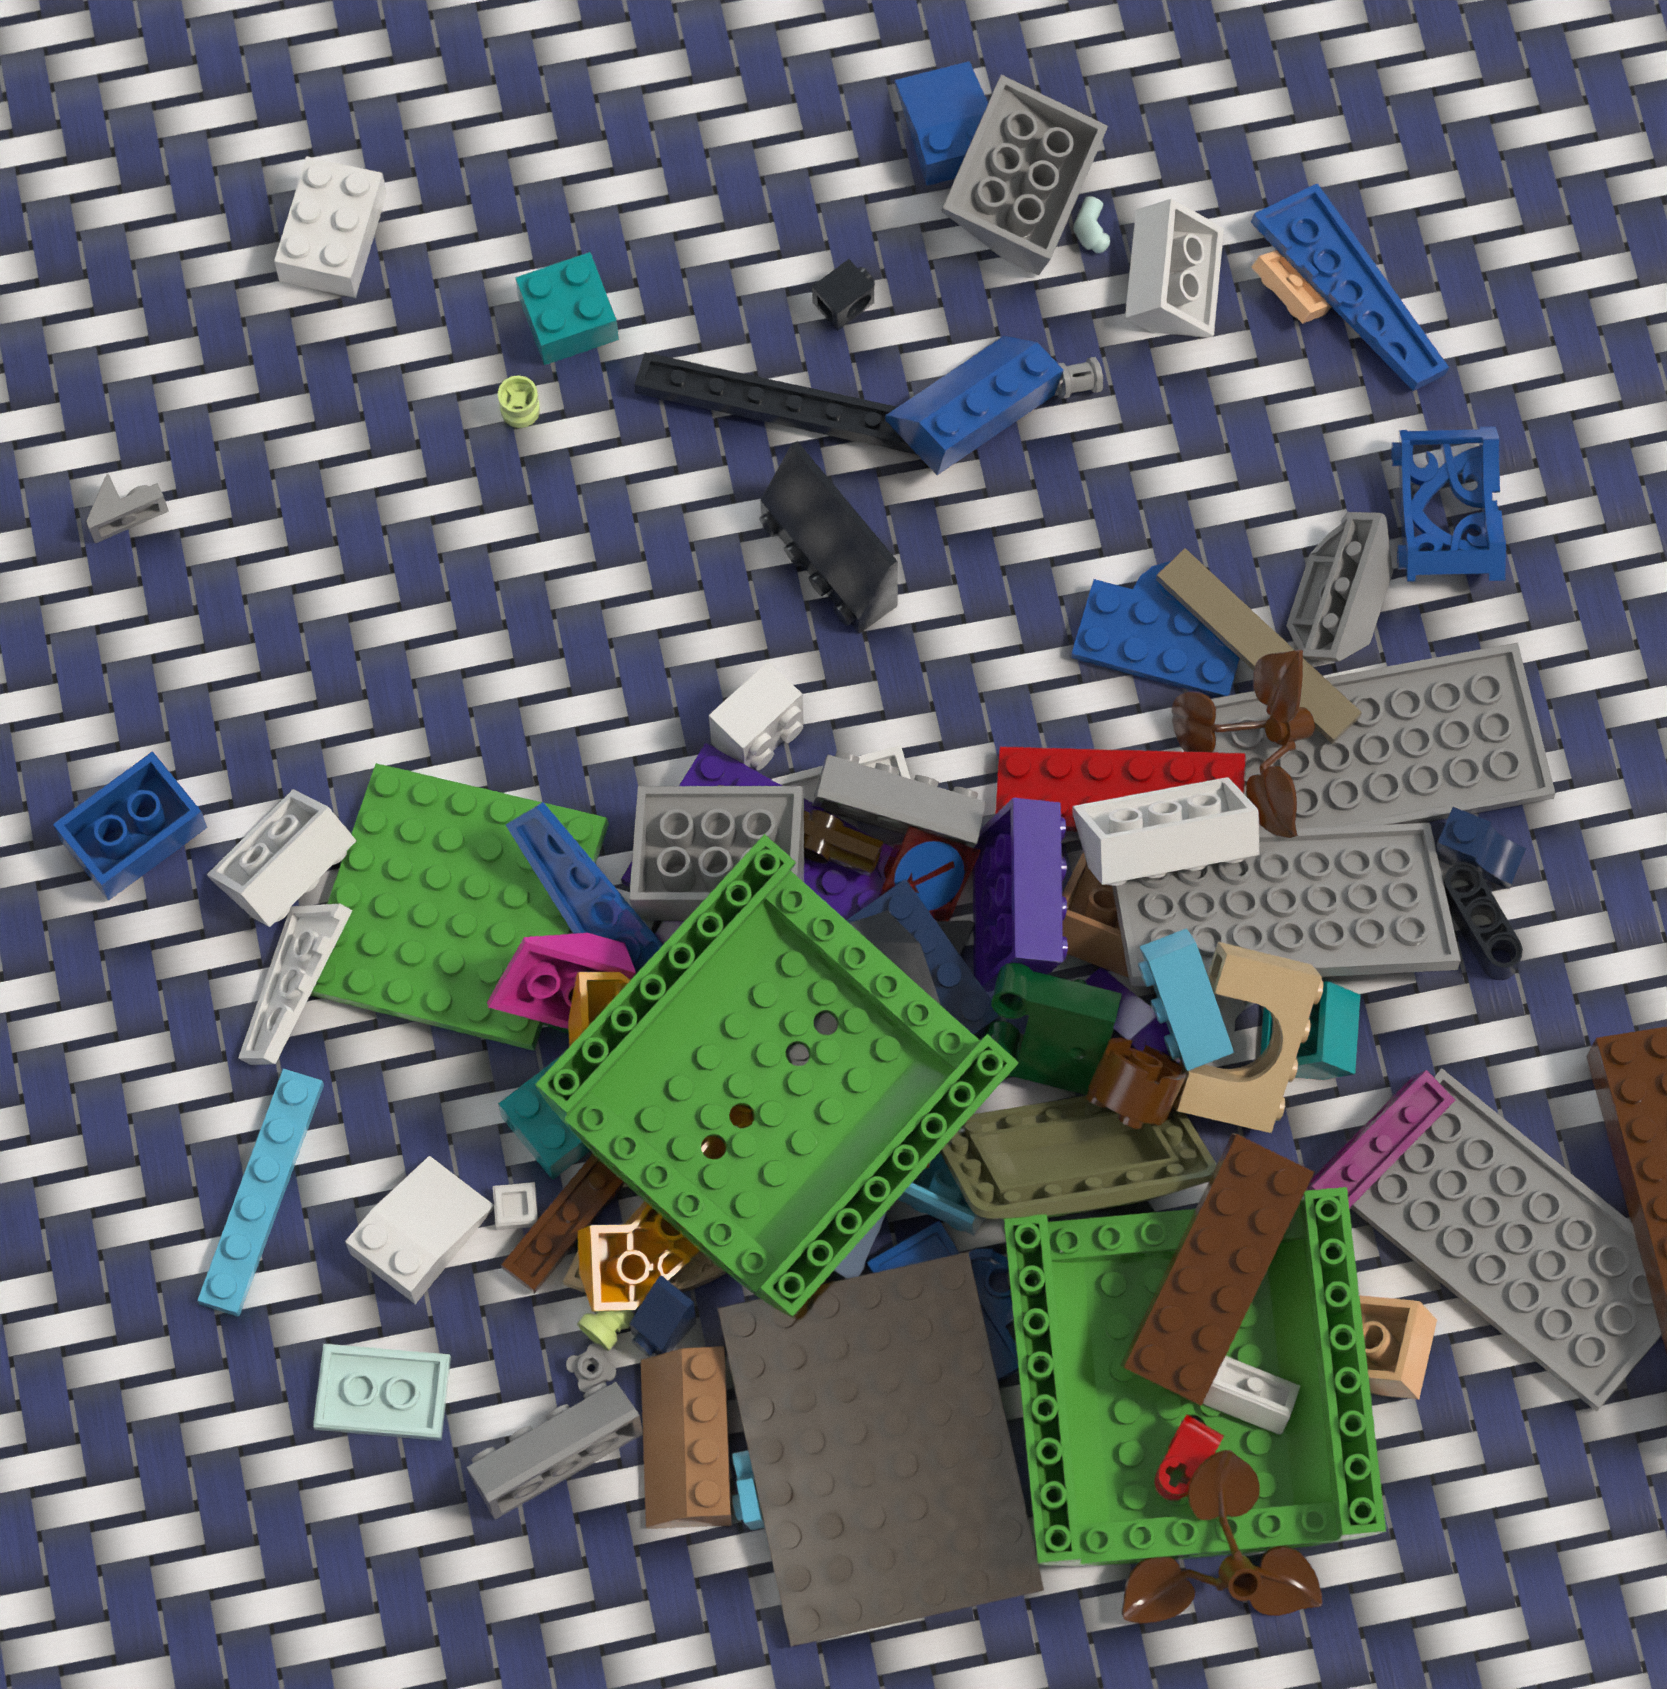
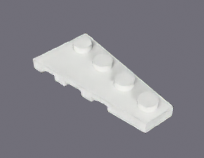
[238,904,352,1065]

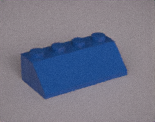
[885,336,1064,475]

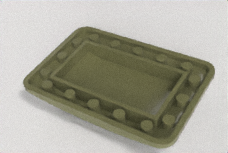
[940,1096,1216,1219]

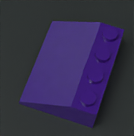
[972,798,1068,992]

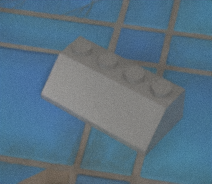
[812,751,986,853]
[467,1382,643,1520]

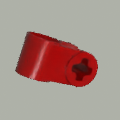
[1154,1414,1224,1501]

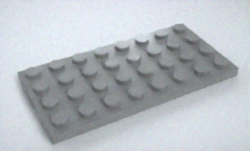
[1211,643,1556,831]
[1112,823,1461,987]
[1350,1069,1662,1412]

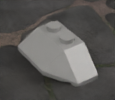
[1286,512,1393,662]

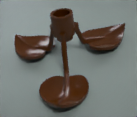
[1171,650,1315,838]
[1121,1450,1322,1623]

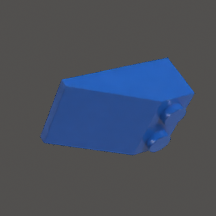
[894,61,988,186]

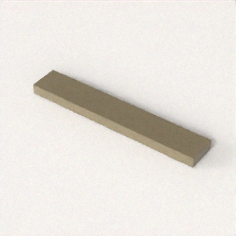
[1156,548,1362,744]

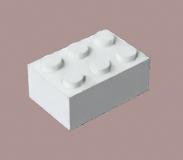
[274,156,387,298]

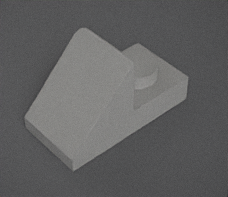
[86,474,169,544]

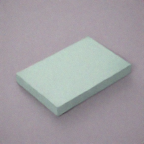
[313,1344,451,1441]

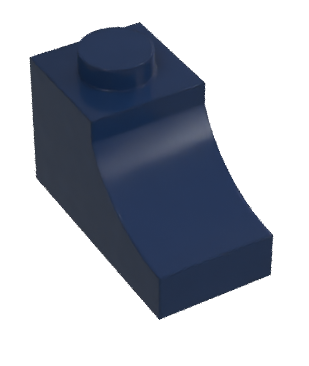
[1436,807,1526,889]

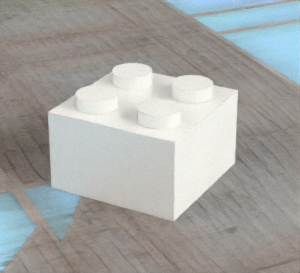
[709,661,804,771]

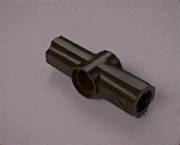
[804,810,884,877]

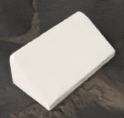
[1203,1356,1300,1434]

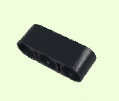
[1443,862,1523,980]

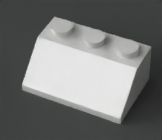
[1125,199,1224,338]
[207,789,357,927]

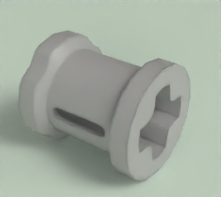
[1057,357,1103,399]

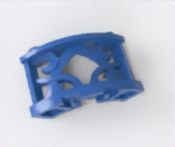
[1391,426,1506,582]

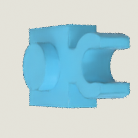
[732,1450,765,1530]

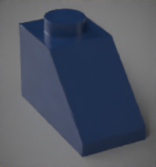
[629,1275,697,1357]

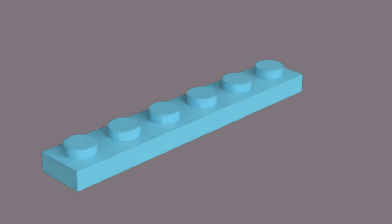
[197,1068,324,1317]

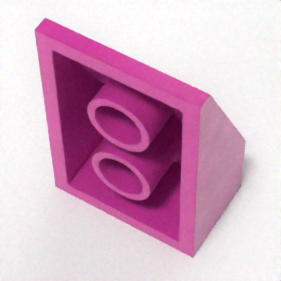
[487,933,636,1029]

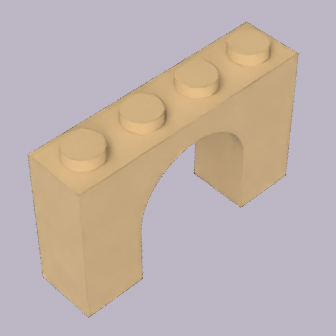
[1173,942,1323,1133]

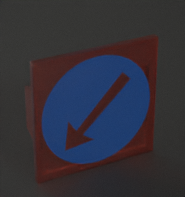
[878,826,981,921]

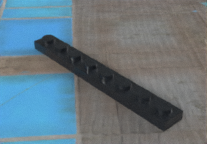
[634,352,916,454]

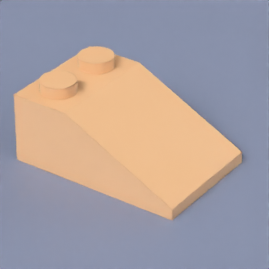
[1359,1295,1437,1399]

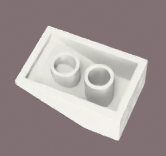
[345,1156,494,1304]

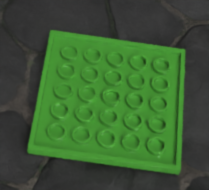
[310,763,609,1051]

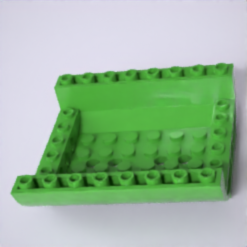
[535,834,1019,1317]
[1004,1187,1386,1566]

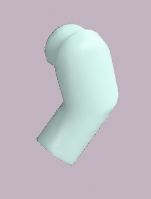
[1074,196,1110,253]

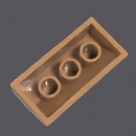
[641,1346,732,1529]

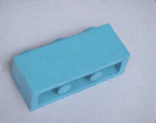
[1138,928,1234,1071]

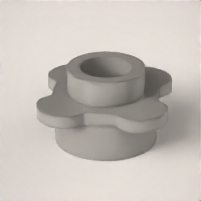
[566,1343,616,1393]

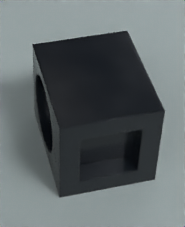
[812,259,875,331]

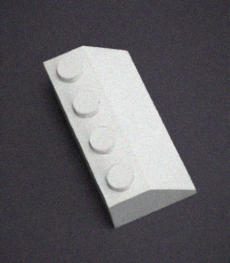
[1072,777,1259,886]

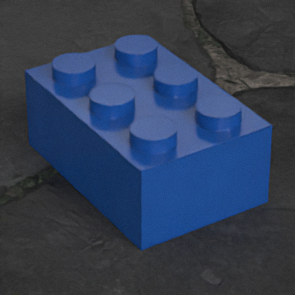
[53,751,208,901]

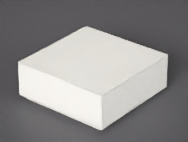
[493,1182,538,1230]

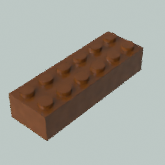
[1120,1133,1314,1406]

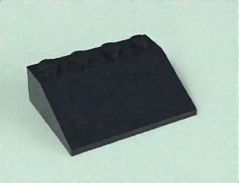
[759,441,898,634]

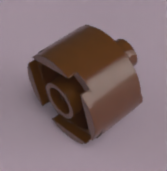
[1086,1038,1186,1129]

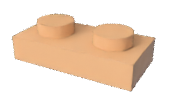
[1251,250,1331,323]

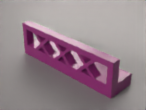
[1306,1070,1455,1208]

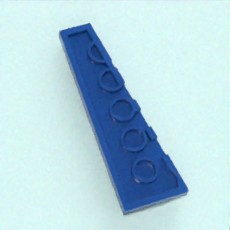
[1251,183,1449,391]
[506,802,663,975]

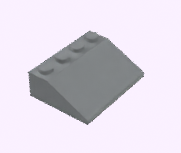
[941,75,1108,276]
[629,786,804,921]

